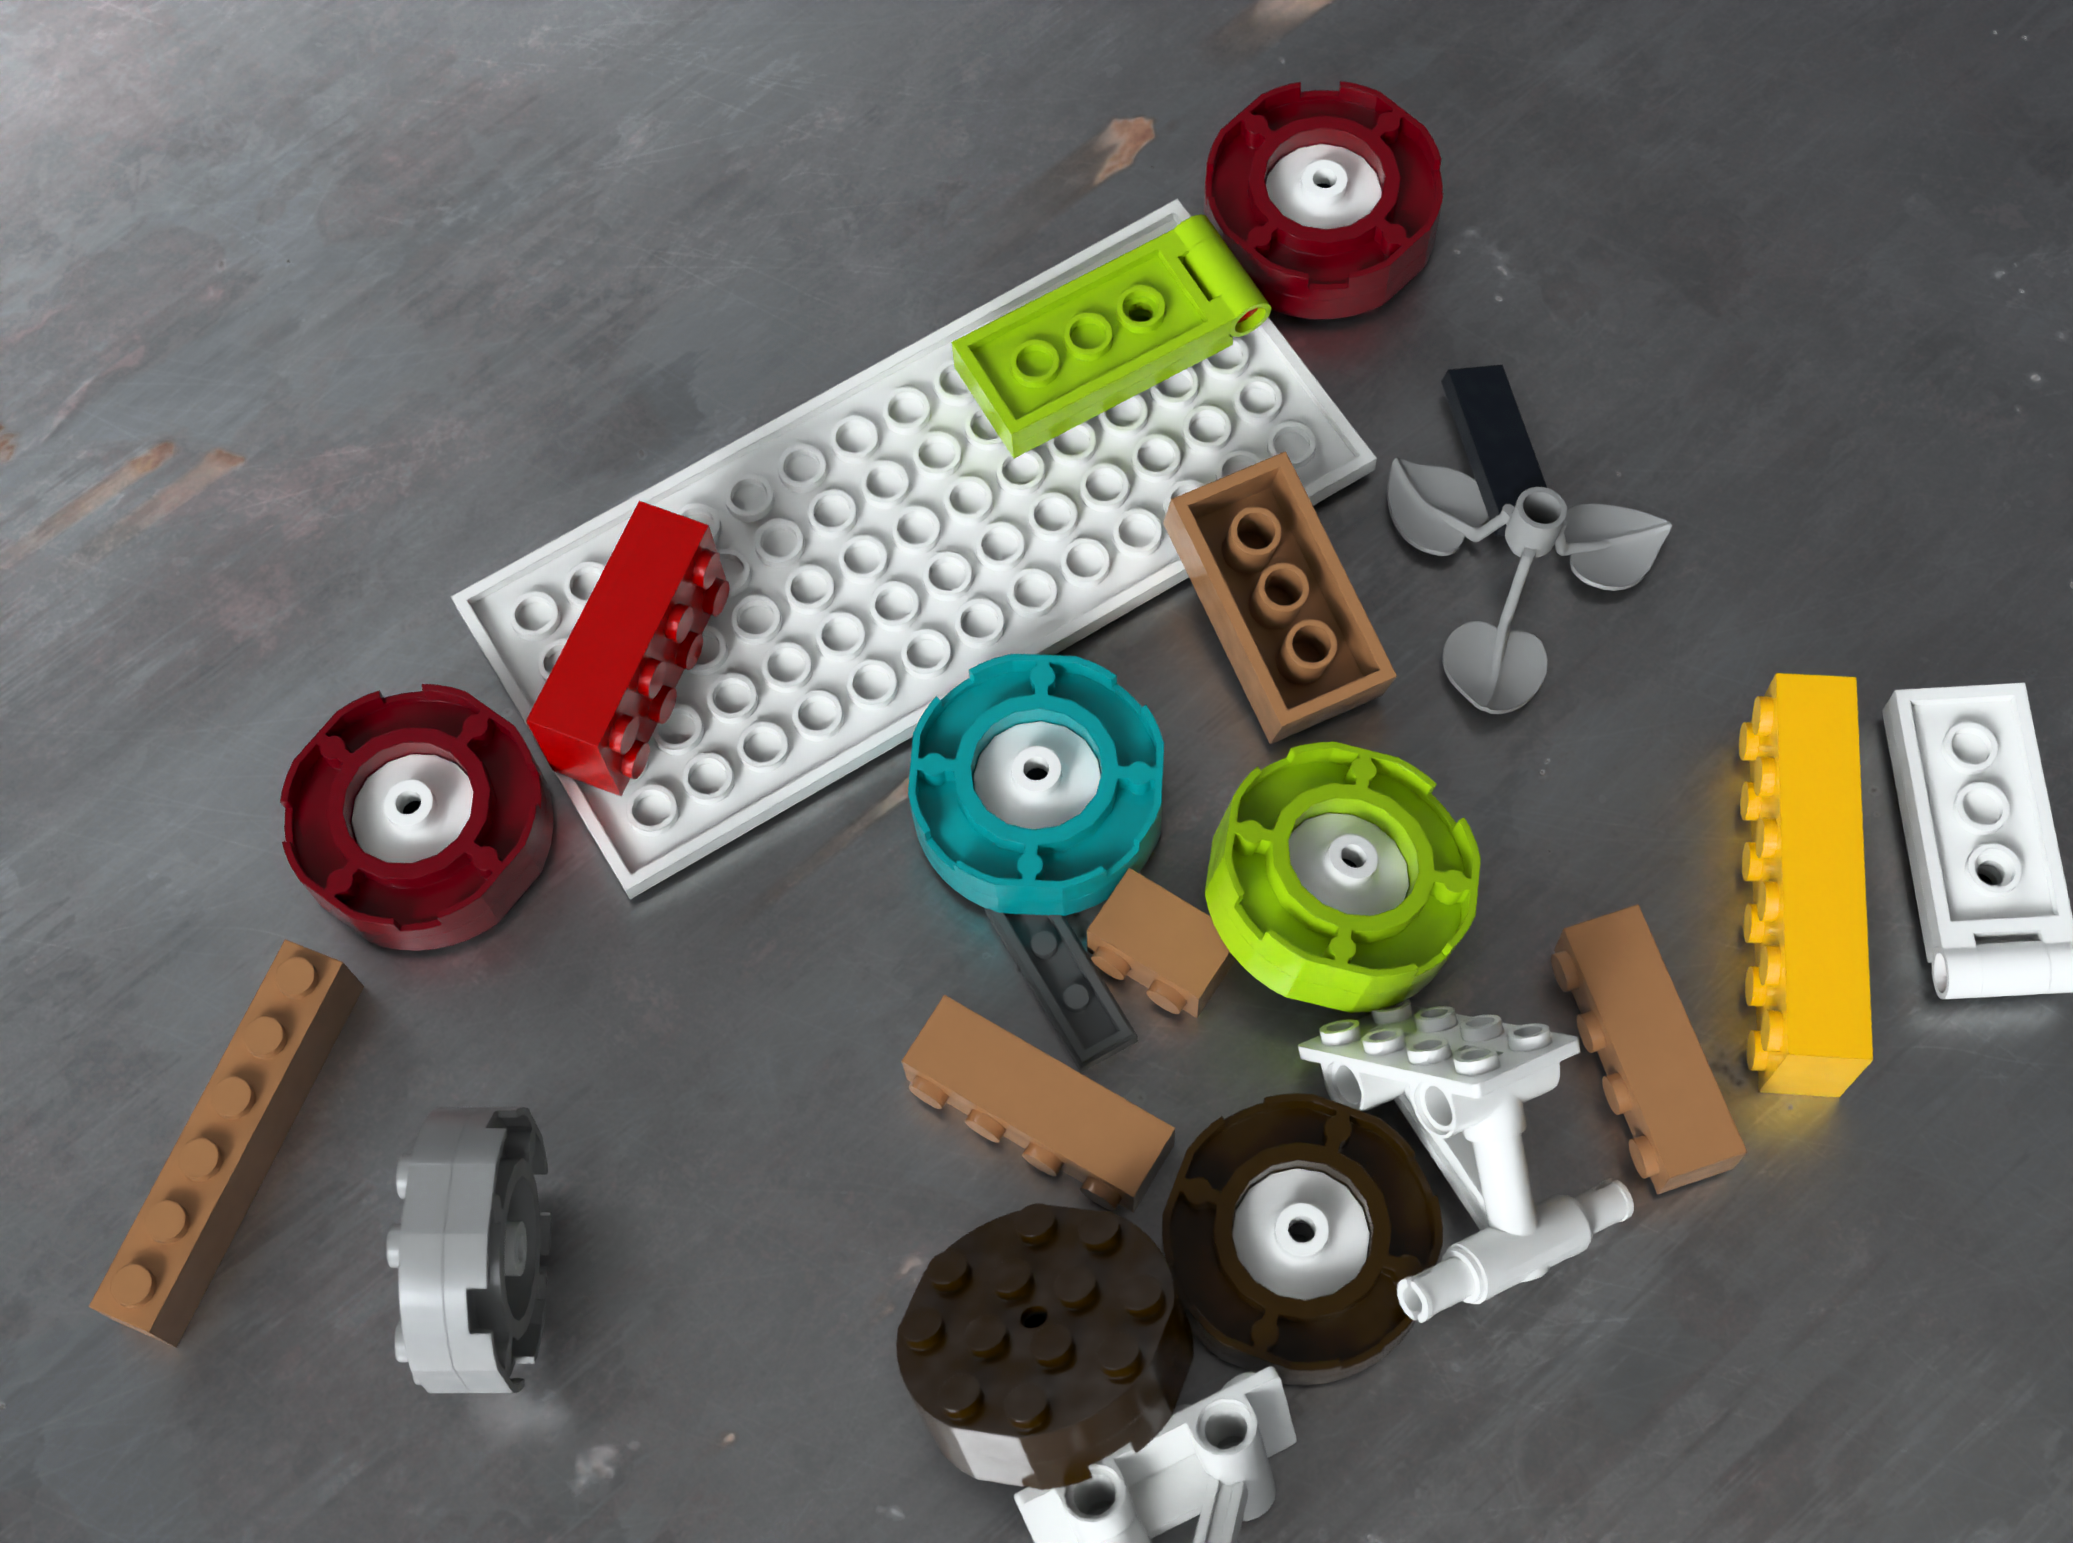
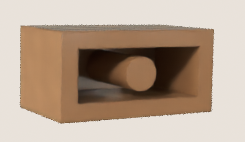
[1086,868,1236,1018]

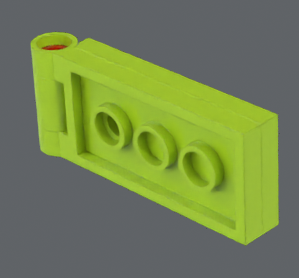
[951,214,1271,459]

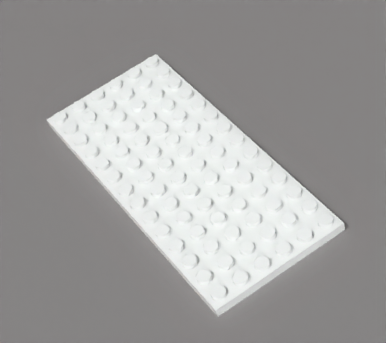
[451,199,1377,899]

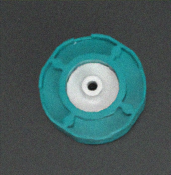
[908,654,1164,916]

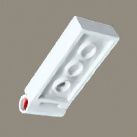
[1882,683,2073,1000]

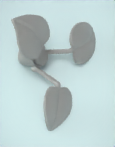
[1387,457,1672,714]

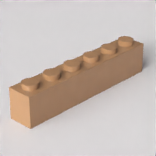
[89,939,364,1348]

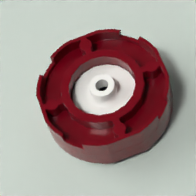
[1204,81,1444,319]
[280,684,553,951]

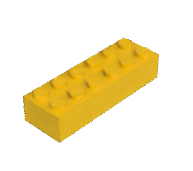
[1739,673,1873,1097]

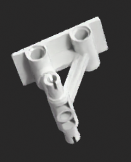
[1298,999,1634,1323]
[1014,1366,1297,1543]

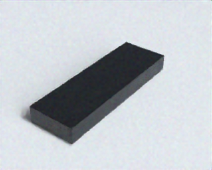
[1441,364,1547,536]

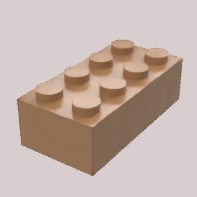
[1163,451,1397,745]

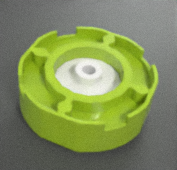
[1205,742,1481,1013]

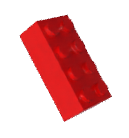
[526,501,730,797]

